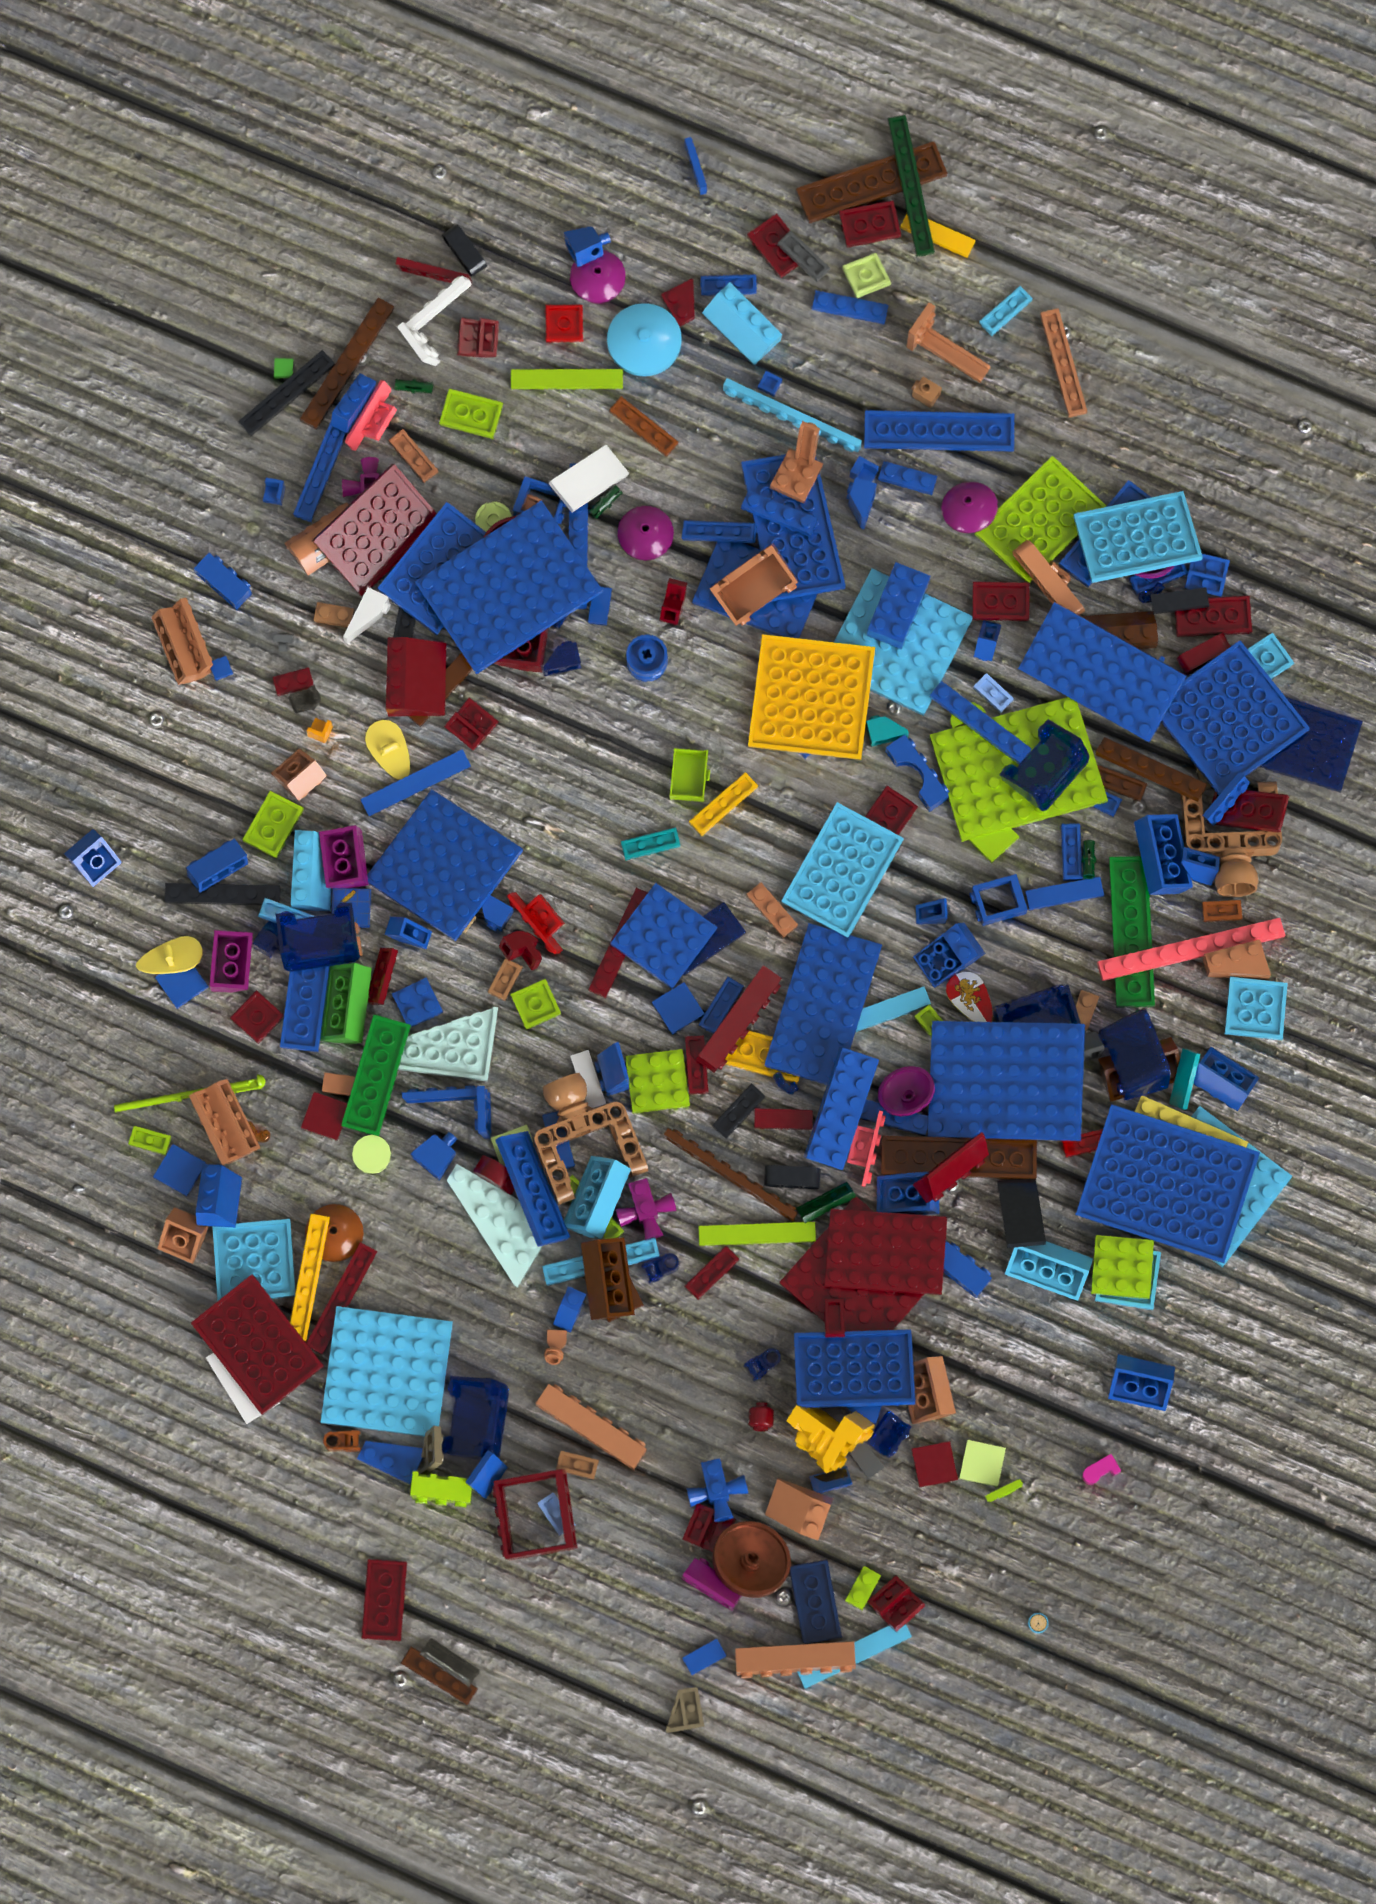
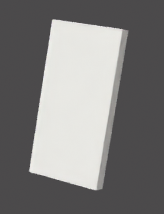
[549,445,629,512]
[206,1353,280,1424]

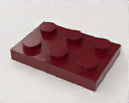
[839,201,901,248]
[747,214,799,279]
[972,582,1030,621]

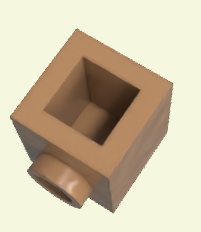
[911,376,942,409]

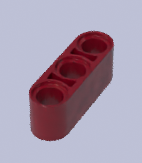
[1176,633,1231,675]

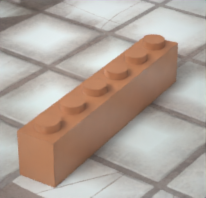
[536,1384,647,1470]
[735,1642,856,1678]

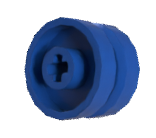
[626,634,668,682]

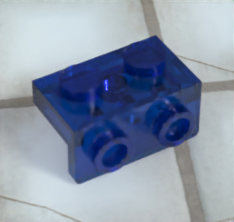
[865,1410,912,1458]

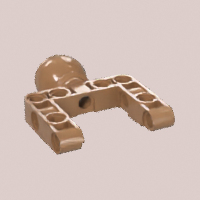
[1180,781,1282,897]
[533,1073,648,1205]

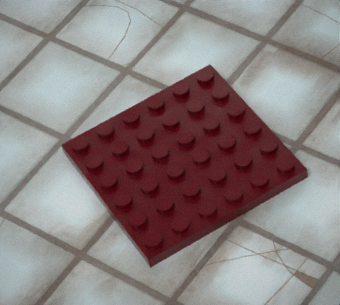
[779,1196,925,1332]

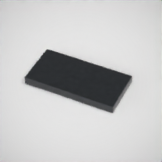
[997,1179,1046,1248]

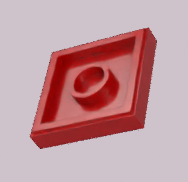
[545,304,583,342]

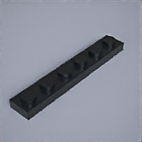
[238,350,335,436]
[165,883,281,905]

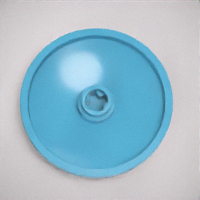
[607,303,682,376]

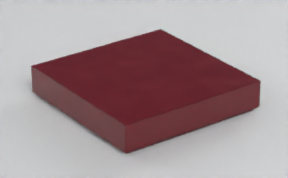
[230,990,284,1044]
[301,1092,348,1141]
[911,1441,958,1488]

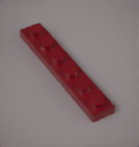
[588,887,648,999]
[307,1242,378,1355]

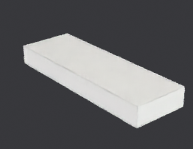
[570,1050,606,1109]

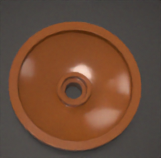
[305,1204,364,1262]

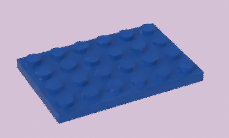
[377,502,486,636]
[692,542,818,638]
[794,1330,915,1408]

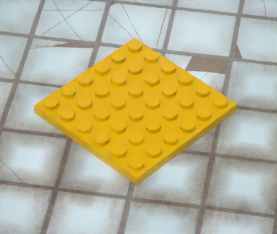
[748,634,875,760]

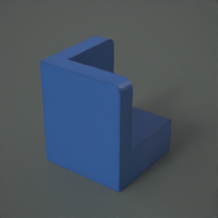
[849,456,879,482]
[263,478,285,505]

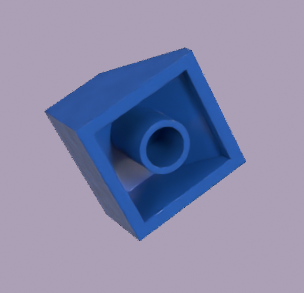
[846,477,877,529]
[64,829,122,887]

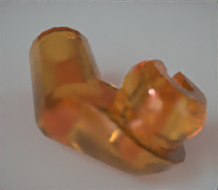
[248,1121,271,1143]

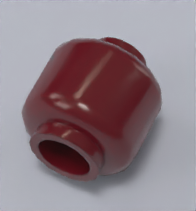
[748,1402,774,1432]

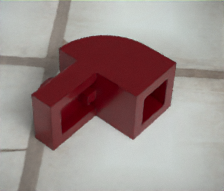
[659,578,688,625]
[499,931,542,971]
[473,1155,515,1195]

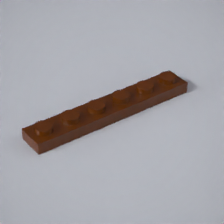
[1095,737,1207,802]

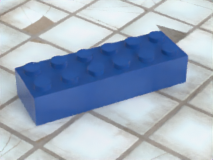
[803,1047,879,1170]

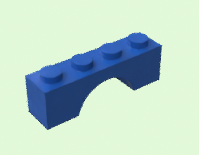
[885,734,949,812]

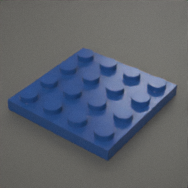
[610,883,718,989]

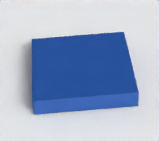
[155,967,209,1009]
[652,982,705,1035]
[153,1144,207,1197]
[465,1450,508,1499]

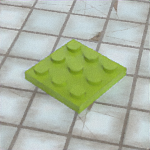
[625,1049,690,1114]
[1091,1235,1154,1299]

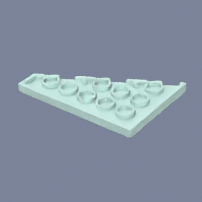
[399,1007,498,1082]
[447,1164,543,1288]

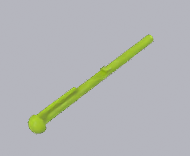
[114,1074,266,1112]

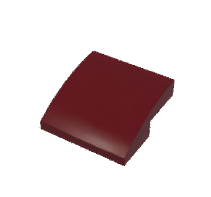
[457,318,499,358]
[444,698,500,751]
[682,1504,736,1553]
[867,1576,925,1632]

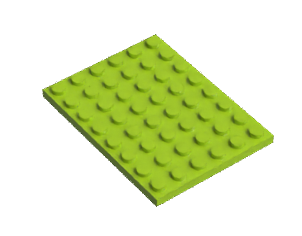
[929,697,1108,842]

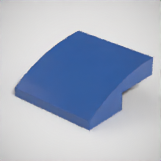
[1185,554,1230,597]

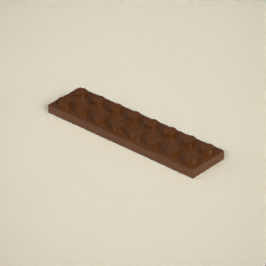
[796,141,948,224]
[881,1136,1037,1179]

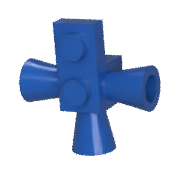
[686,1458,748,1522]

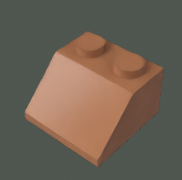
[271,749,327,801]
[157,1207,209,1264]

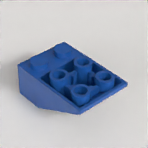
[913,923,986,988]

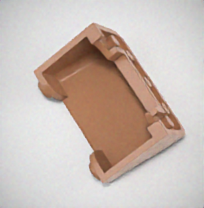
[710,543,798,626]

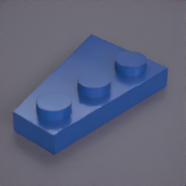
[357,1441,423,1485]

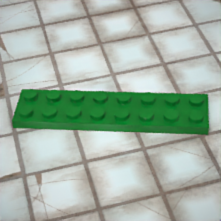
[1109,856,1155,1008]

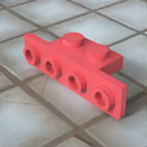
[345,380,397,451]
[847,1110,886,1187]

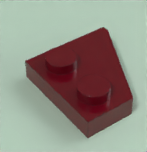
[661,278,695,327]

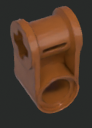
[323,1430,361,1452]

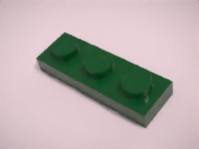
[796,1182,856,1223]

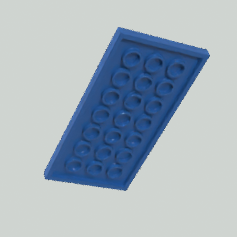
[741,454,846,602]
[1018,602,1187,742]
[764,923,882,1085]

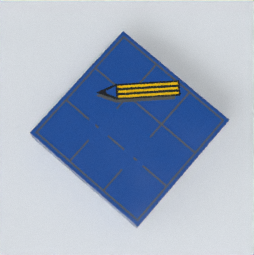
[331,888,371,928]

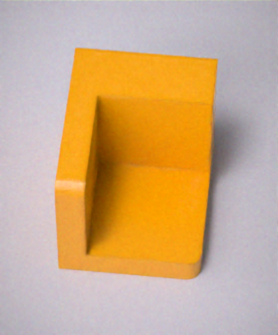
[306,718,333,743]

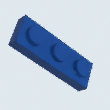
[878,461,938,495]
[1202,772,1250,826]

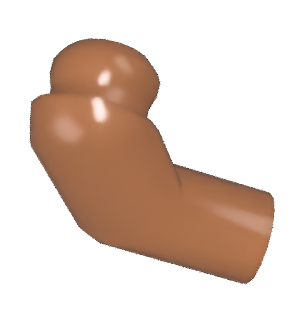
[1049,561,1071,585]

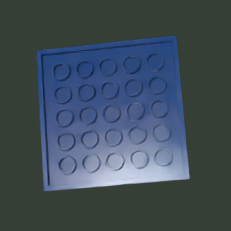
[1161,640,1310,795]
[367,789,523,942]

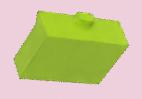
[670,748,710,802]

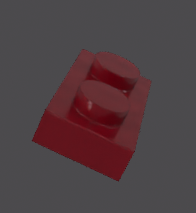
[273,667,314,696]

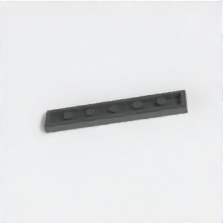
[820,1407,884,1479]

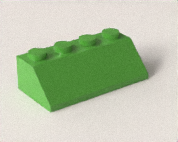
[320,963,372,1044]

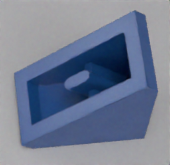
[916,898,948,925]

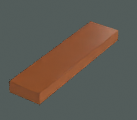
[609,396,678,457]

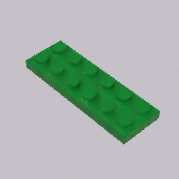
[341,1015,411,1137]

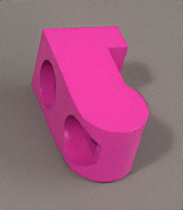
[1082,1454,1121,1485]

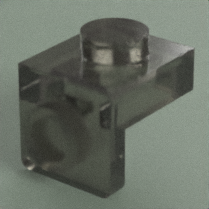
[288,685,321,714]

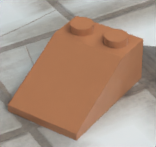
[765,1478,833,1540]

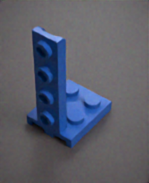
[402,1085,492,1139]

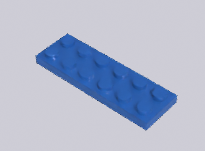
[1059,480,1152,588]
[280,935,333,1052]
[495,1131,570,1247]

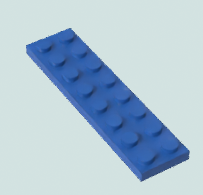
[864,410,1014,452]

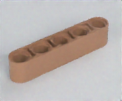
[1012,540,1085,616]

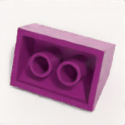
[319,825,369,889]
[209,930,253,993]
[682,1557,742,1611]

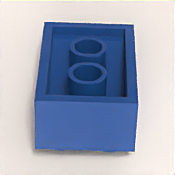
[594,1042,629,1096]
[877,1171,939,1215]

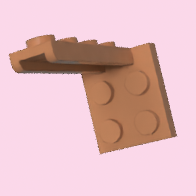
[906,302,990,383]
[770,421,823,504]

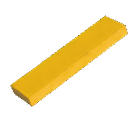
[900,214,975,258]
[689,772,758,836]

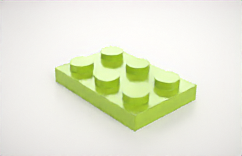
[439,389,503,439]
[243,791,304,859]

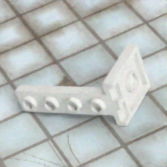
[397,276,471,366]

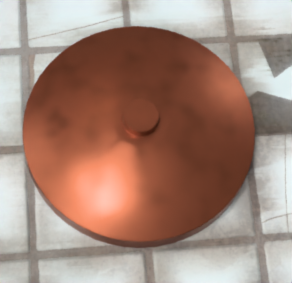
[712,1521,791,1598]

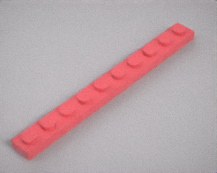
[1097,918,1285,981]

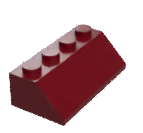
[913,1132,989,1203]

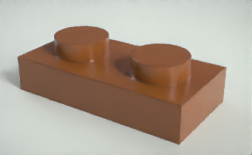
[1202,900,1242,922]

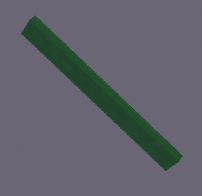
[887,115,935,257]

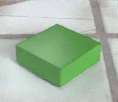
[274,358,294,378]

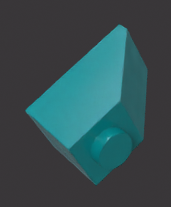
[866,715,909,747]

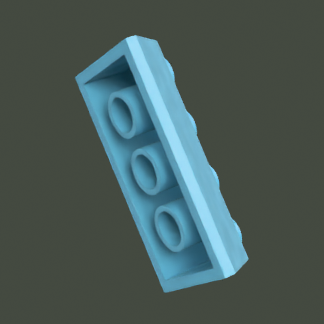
[702,282,782,365]
[291,830,332,911]
[564,1156,631,1239]
[1005,1241,1093,1301]

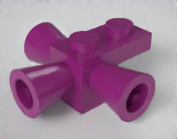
[342,457,379,497]
[615,1178,677,1240]

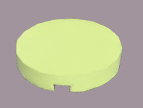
[475,502,512,532]
[352,1135,391,1174]

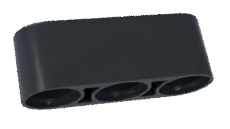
[442,224,487,277]
[764,1165,821,1190]

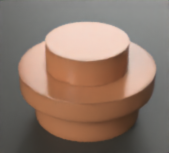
[544,1347,564,1365]

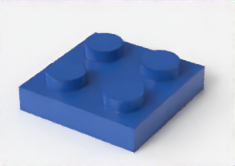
[392,977,443,1028]

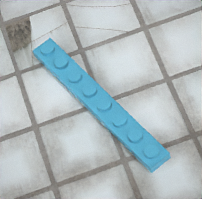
[723,378,862,453]

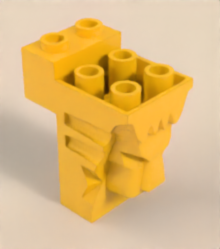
[786,1405,875,1473]

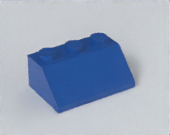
[1194,1047,1259,1111]
[196,1164,242,1228]
[1108,1354,1175,1411]

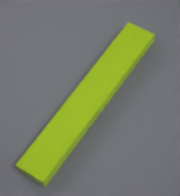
[511,369,623,389]
[699,1222,816,1246]

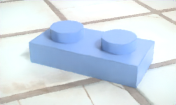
[973,673,1014,714]
[537,1492,575,1536]

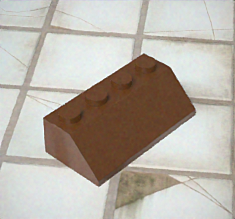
[1081,611,1159,649]
[1098,1037,1180,1102]
[581,1238,635,1320]

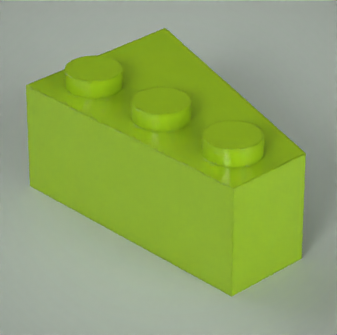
[410,1471,473,1508]

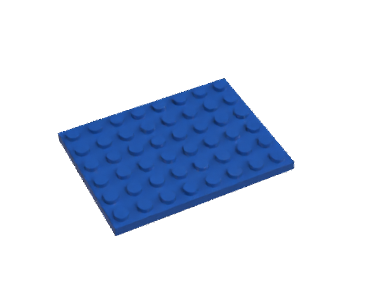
[415,500,603,674]
[928,1021,1085,1141]
[1076,1104,1260,1263]

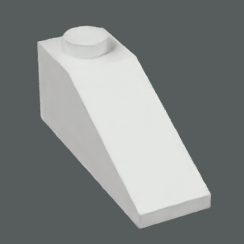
[343,588,391,644]

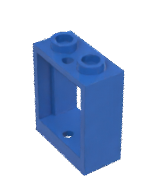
[513,476,567,525]
[969,874,1028,926]

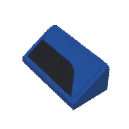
[809,1466,852,1494]

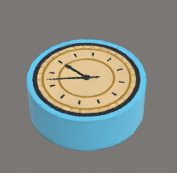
[1028,1613,1048,1633]

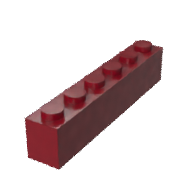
[696,965,782,1073]

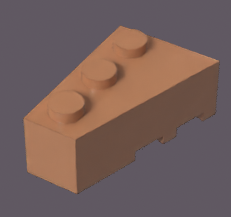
[1202,939,1271,981]

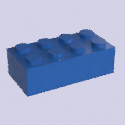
[867,562,931,649]
[1134,814,1193,895]

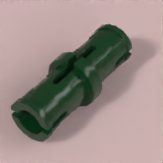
[395,379,433,394]
[588,485,623,519]
[1081,840,1097,879]

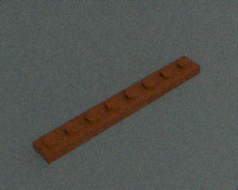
[300,297,394,430]
[664,1128,797,1222]

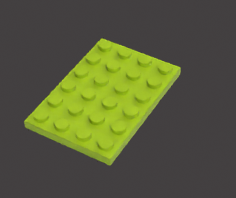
[974,456,1106,583]

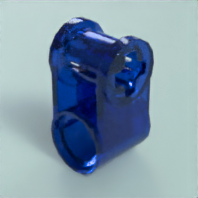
[641,1253,680,1284]
[743,1348,781,1382]

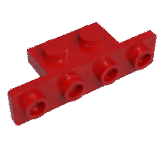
[507,892,565,954]

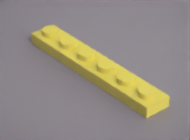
[1134,1096,1249,1147]

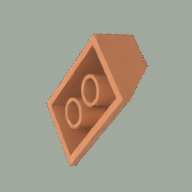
[908,1356,956,1424]

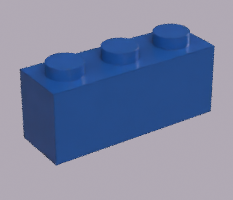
[331,373,376,433]
[194,553,252,610]
[186,838,248,893]
[944,1241,992,1298]

